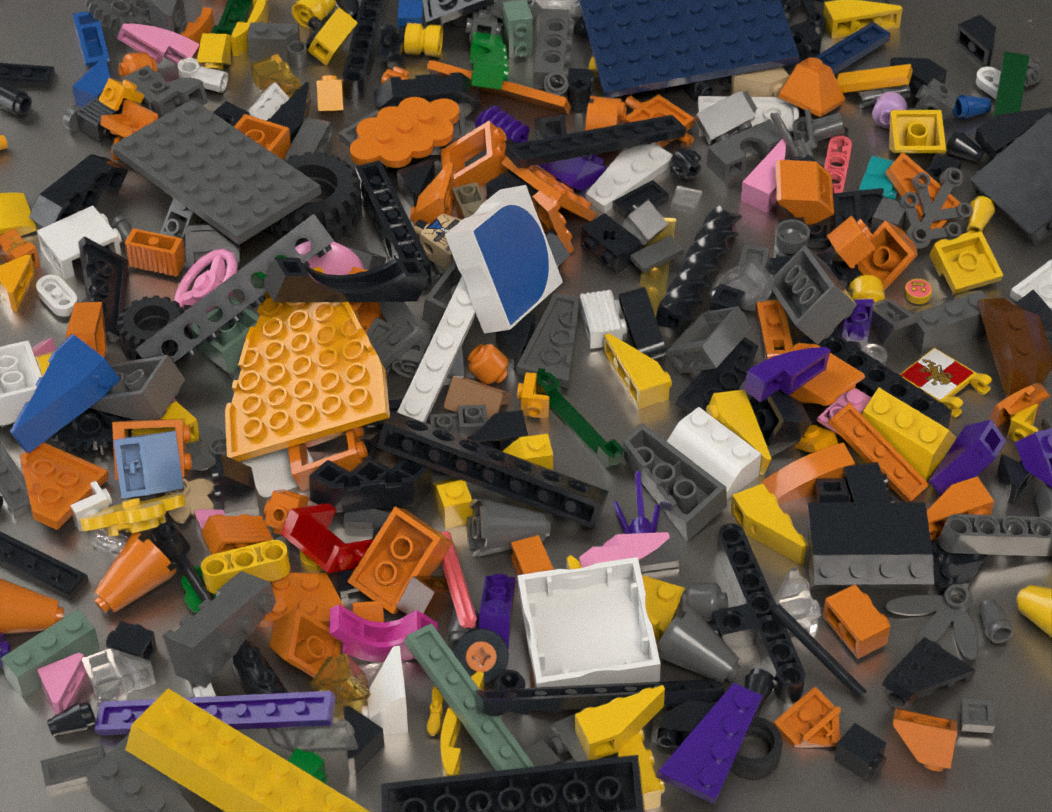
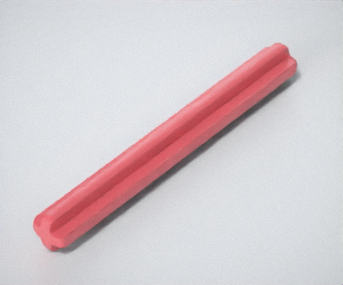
[439,531,477,629]

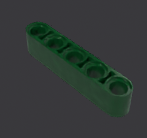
[993,51,1029,117]

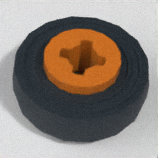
[454,628,509,683]

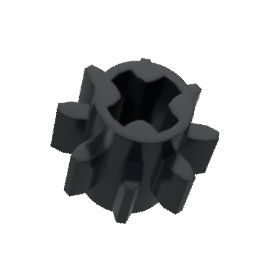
[670,148,702,181]

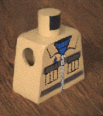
[414,214,462,271]

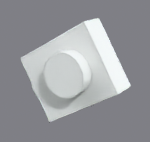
[71,481,112,531]

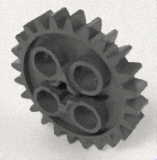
[85,0,152,32]

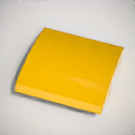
[0,192,37,236]

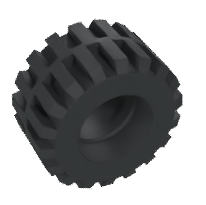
[118,295,190,360]

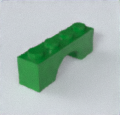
[469,32,509,89]

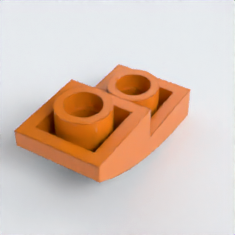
[181,7,215,52]

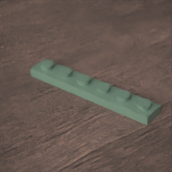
[404,623,534,771]

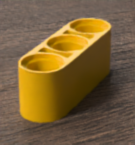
[201,540,290,594]

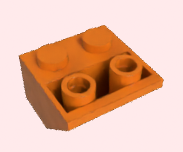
[775,160,834,225]

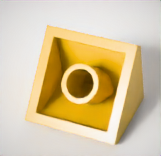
[889,110,946,153]

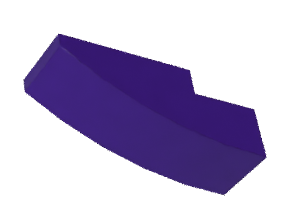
[744,347,831,402]

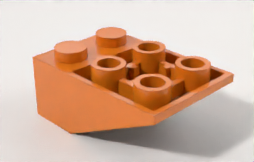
[783,343,865,406]

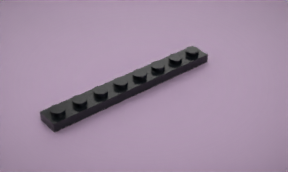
[504,115,687,168]
[475,679,724,716]

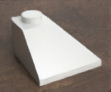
[362,646,408,735]

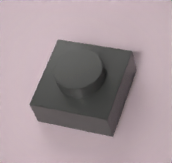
[961,698,995,733]

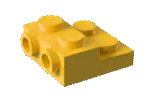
[929,231,1004,295]

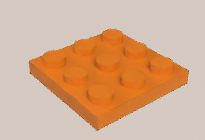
[502,156,598,221]

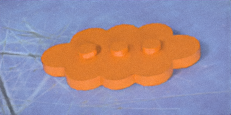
[350,97,460,168]

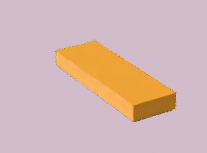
[837,64,913,93]

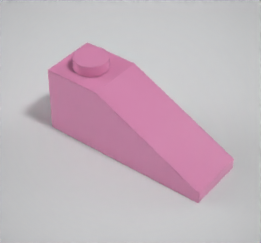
[741,139,786,213]

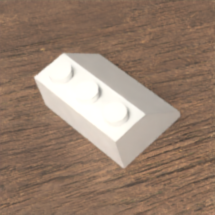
[0,340,42,426]
[667,407,761,500]

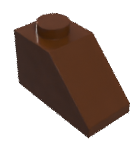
[396,576,453,621]

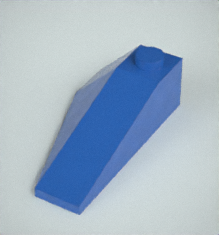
[10,334,120,453]

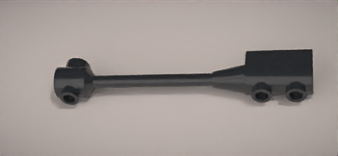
[150,522,288,695]

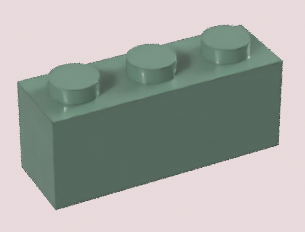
[0,609,100,698]

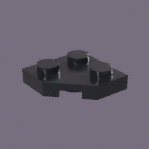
[931,539,987,595]

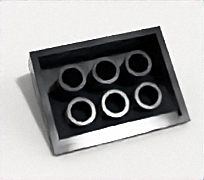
[807,502,934,591]

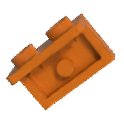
[100,100,158,138]

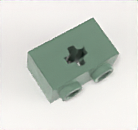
[503,0,533,59]

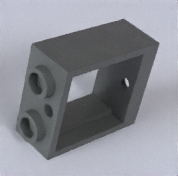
[666,306,752,374]

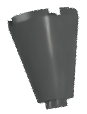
[467,498,550,557]
[657,604,741,683]

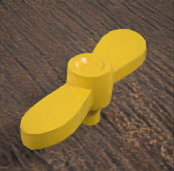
[427,686,445,736]

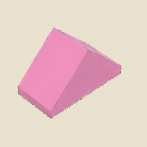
[37,653,88,715]

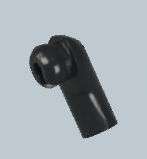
[305,16,324,53]

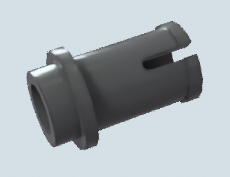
[111,215,133,247]

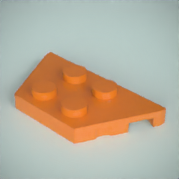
[257,573,344,628]

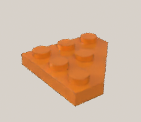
[20,442,108,530]

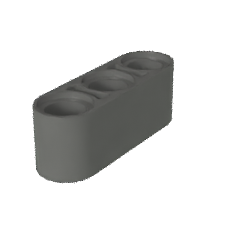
[285,117,333,160]

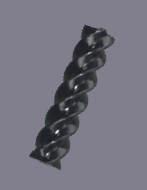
[656,205,742,336]

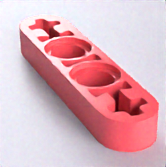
[824,135,852,211]

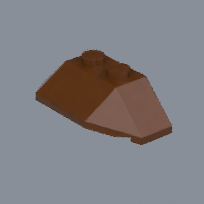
[977,298,1052,398]

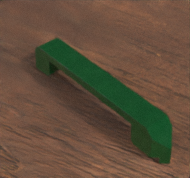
[536,368,623,467]

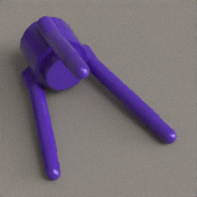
[612,471,660,534]

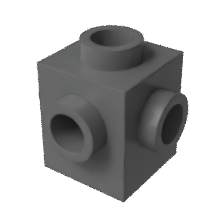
[465,9,501,42]
[915,78,958,120]

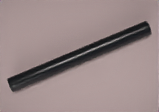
[771,604,867,700]

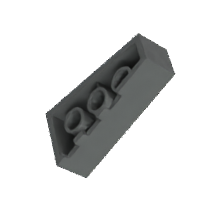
[162,571,276,688]
[86,733,196,812]

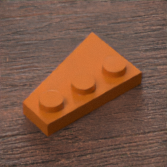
[885,152,960,229]
[532,190,574,254]

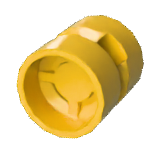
[292,0,336,29]
[404,23,443,57]

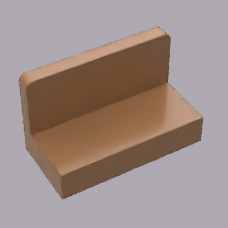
[444,376,512,420]

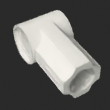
[177,58,228,93]

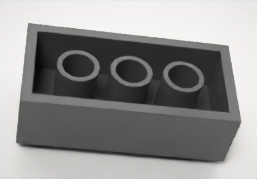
[768,245,857,345]

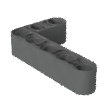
[938,482,1052,556]

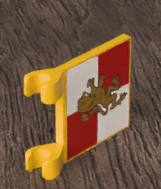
[900,347,992,418]

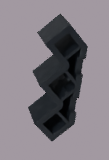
[374,72,481,118]
[29,154,128,227]
[309,456,432,513]

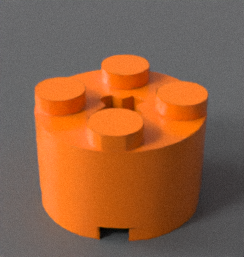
[585,96,627,131]

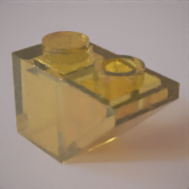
[251,54,302,98]
[310,654,371,704]

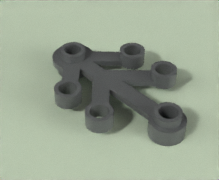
[901,167,973,249]

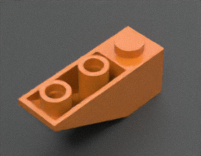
[927,476,994,540]

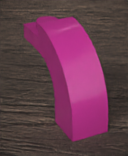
[330,604,438,662]

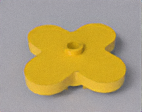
[79,493,186,536]

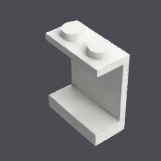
[37,206,122,280]

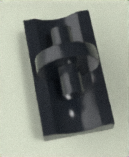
[376,24,406,68]

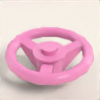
[174,249,238,314]

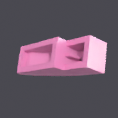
[117,23,200,65]
[580,532,670,568]

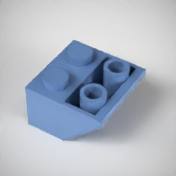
[113,431,184,498]

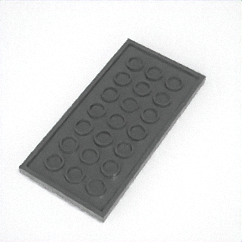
[111,99,322,245]

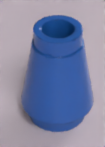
[952,95,992,120]

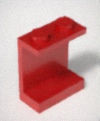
[280,503,373,573]

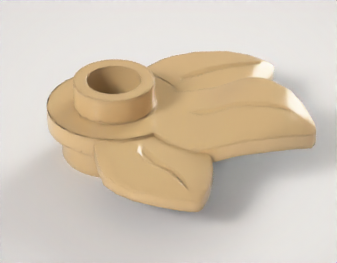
[164,478,215,523]

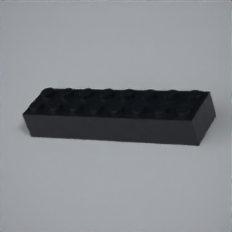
[381,755,645,812]

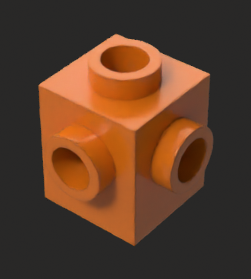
[264,489,309,535]

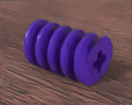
[475,105,530,143]

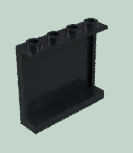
[970,112,1052,247]

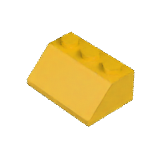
[862,388,957,482]

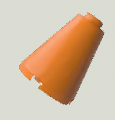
[93,532,177,613]
[0,578,64,635]

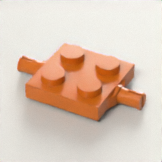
[624,94,695,148]

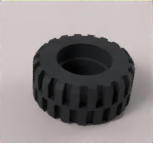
[268,152,362,246]

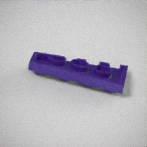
[656,683,762,804]

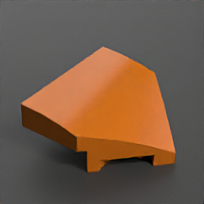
[989,383,1051,427]
[773,687,842,748]

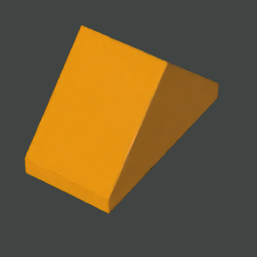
[0,254,35,311]

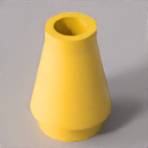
[967,196,995,234]

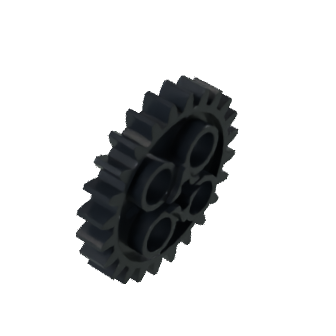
[51,408,133,456]

